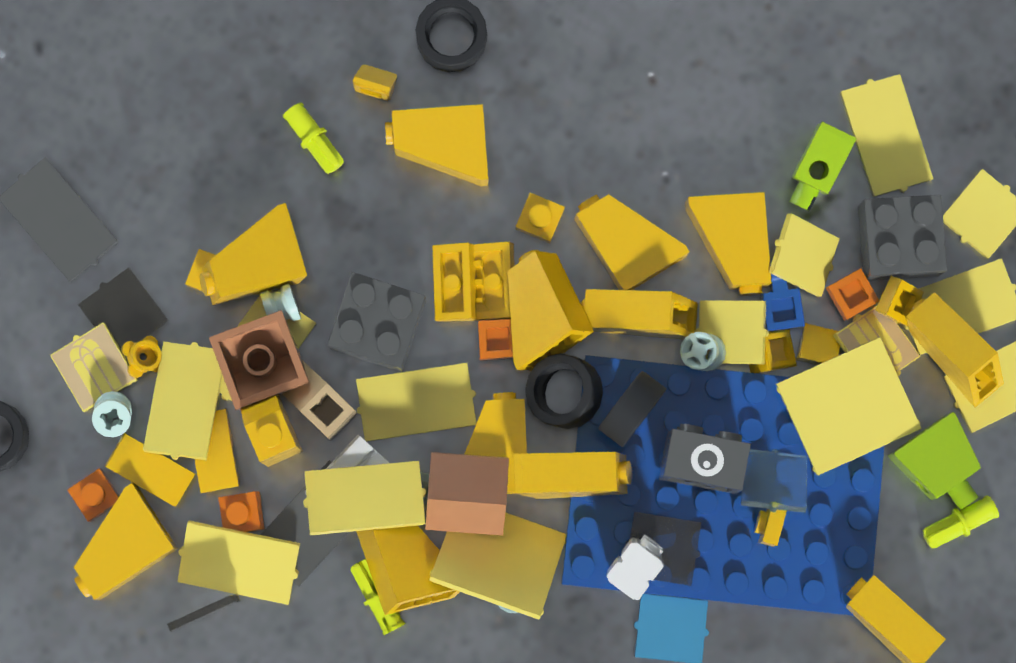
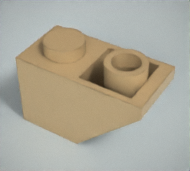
[282,360,357,441]

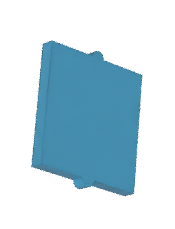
[634,594,709,663]

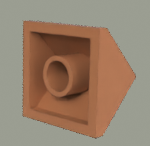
[209,310,309,410]
[425,452,509,536]

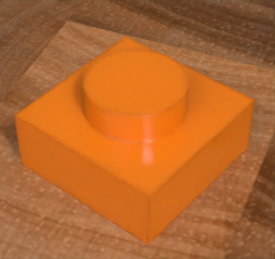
[826,268,880,321]
[478,319,513,360]
[67,468,119,522]
[218,491,265,532]

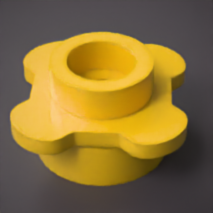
[122,336,162,378]

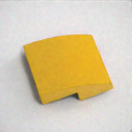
[432,241,515,322]

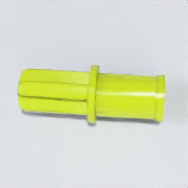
[283,102,344,174]
[922,495,999,548]
[351,559,406,635]

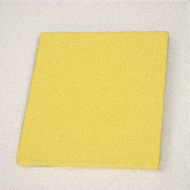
[776,337,922,476]
[429,513,567,620]

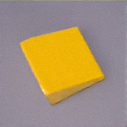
[353,65,397,101]
[796,323,840,365]
[749,329,797,374]

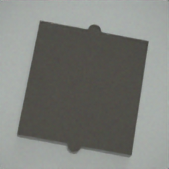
[78,267,169,351]
[625,512,701,586]
[167,594,240,632]

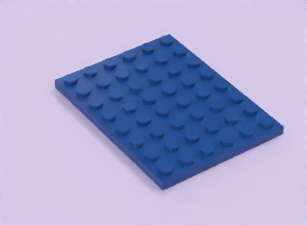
[561,355,885,616]

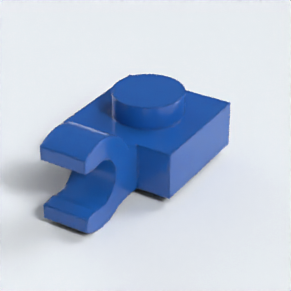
[760,265,805,331]

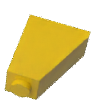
[385,104,488,186]
[685,192,772,296]
[575,194,690,290]
[200,203,307,305]
[507,250,594,371]
[581,289,698,340]
[905,292,1004,408]
[464,392,527,494]
[240,394,303,467]
[514,452,632,499]
[74,483,178,600]
[356,525,460,615]
[846,575,946,663]

